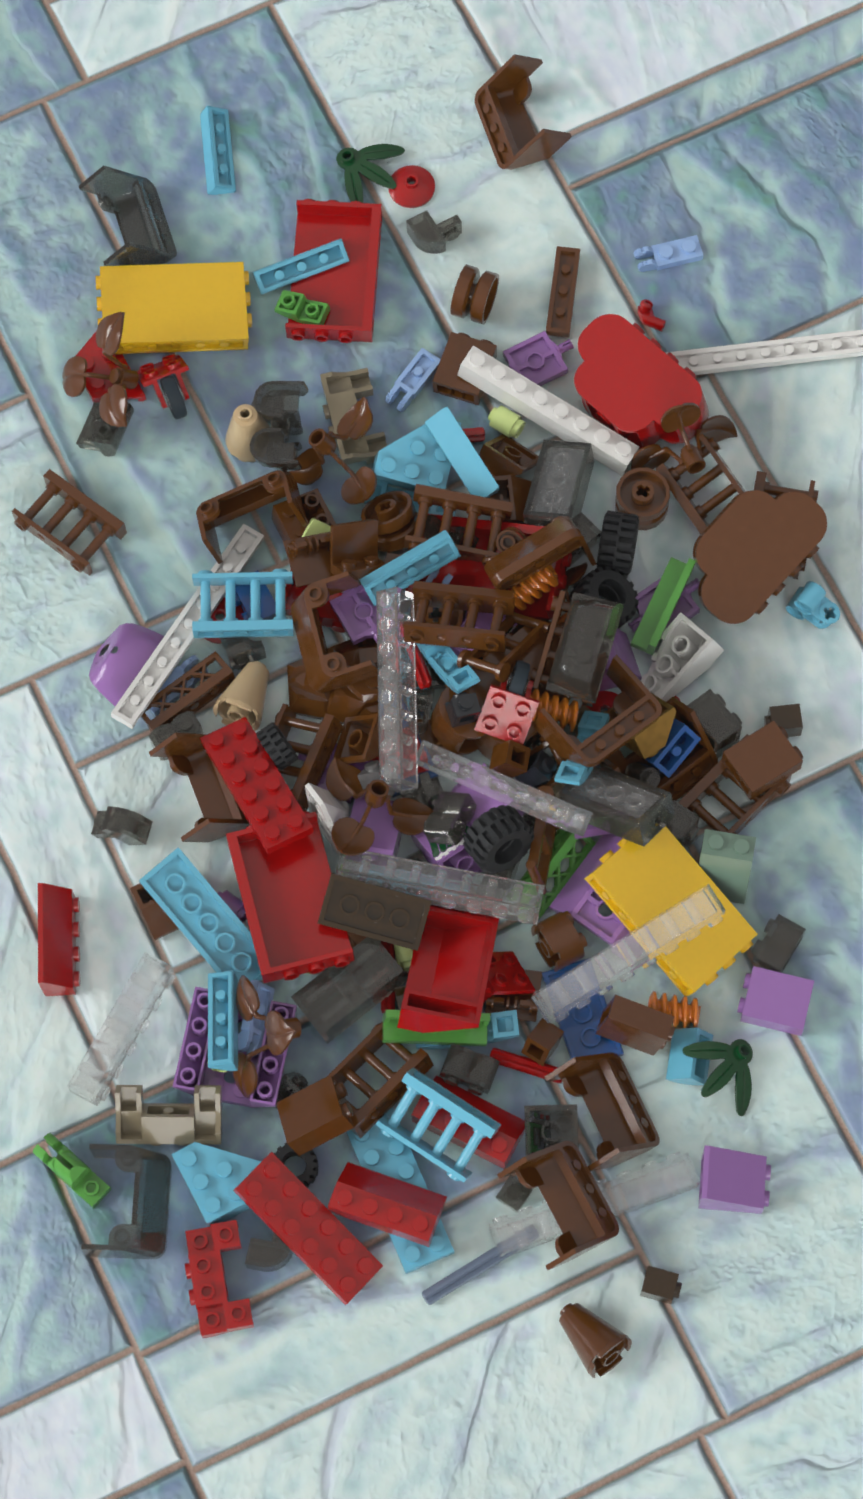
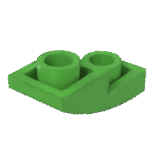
[274,290,331,325]

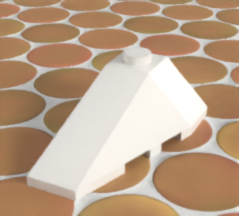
[641,612,724,702]
[305,783,351,857]

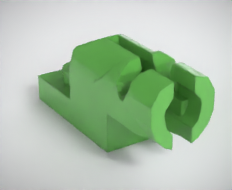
[33,1133,111,1209]

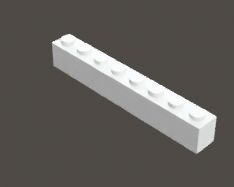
[457,346,639,476]

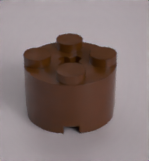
[531,911,588,972]

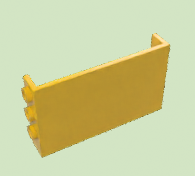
[95,262,252,354]
[584,819,758,996]

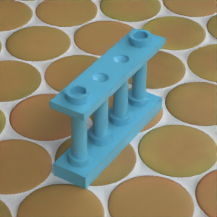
[192,569,294,638]
[375,1068,501,1182]

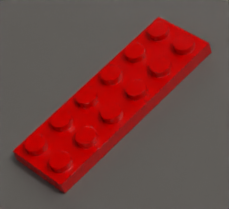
[200,717,314,854]
[233,1152,383,1305]

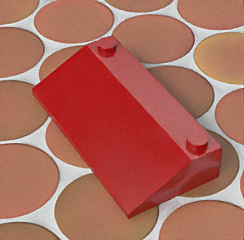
[397,889,502,1033]

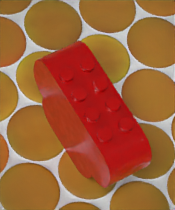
[574,314,709,450]

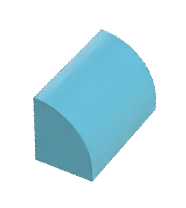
[666,1028,713,1086]

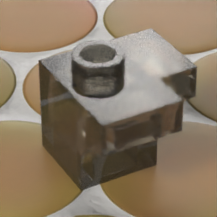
[220,637,266,671]

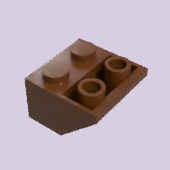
[489,475,540,526]
[272,488,336,541]
[130,883,179,940]

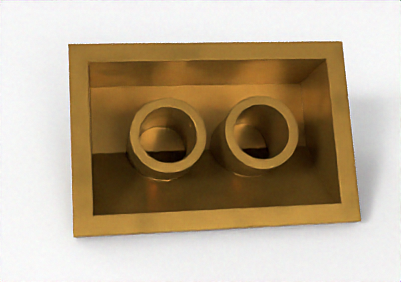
[603,693,676,759]

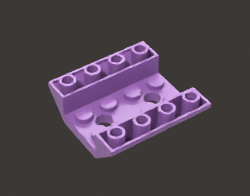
[549,832,645,966]
[173,987,297,1108]

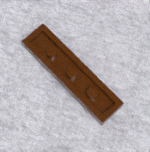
[546,246,580,338]

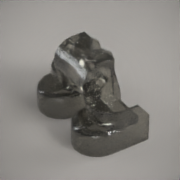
[250,381,308,471]

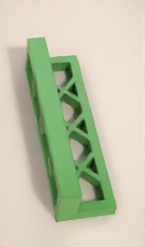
[630,557,696,656]
[505,824,596,922]
[382,1010,490,1046]

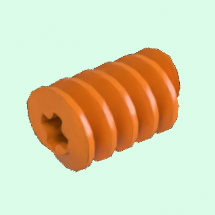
[510,565,558,611]
[530,688,579,733]
[648,991,701,1028]

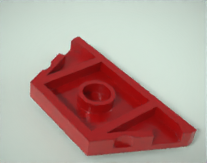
[76,332,146,403]

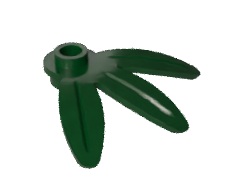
[336,144,405,203]
[683,1039,753,1116]

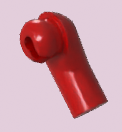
[637,299,666,332]

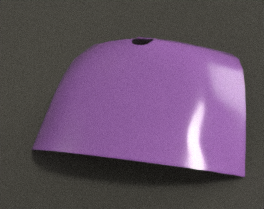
[89,623,164,706]

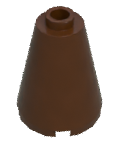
[559,1303,632,1378]

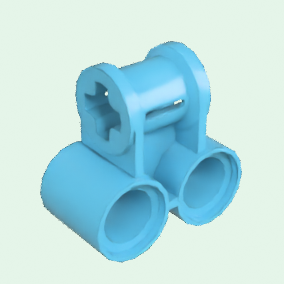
[786,581,840,629]

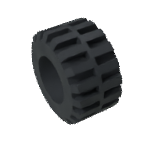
[597,510,639,576]
[570,566,639,629]
[463,805,534,874]

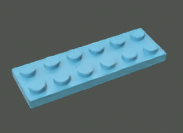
[138,847,262,983]
[346,1108,454,1274]

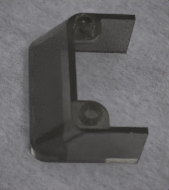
[79,165,177,266]
[81,1144,172,1259]

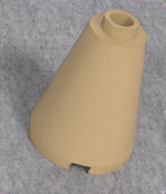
[225,404,274,462]
[213,661,269,731]

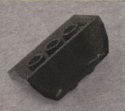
[545,592,624,703]

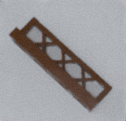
[141,651,235,741]

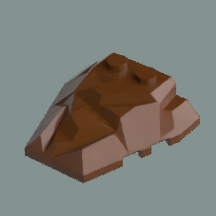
[287,633,391,724]

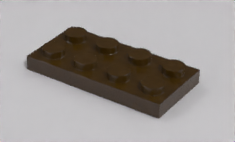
[318,873,432,951]

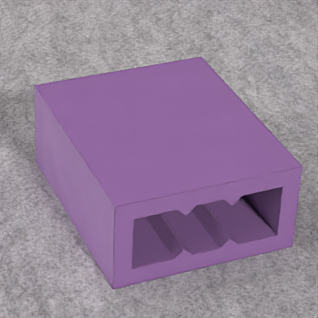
[737,966,814,1036]

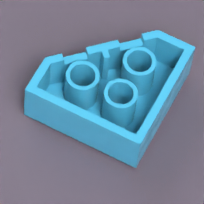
[372,422,461,491]
[171,1142,261,1227]

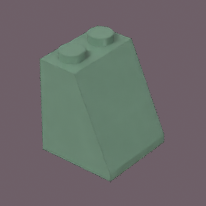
[699,829,756,904]

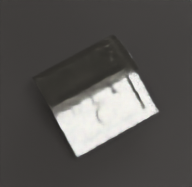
[76,402,134,456]

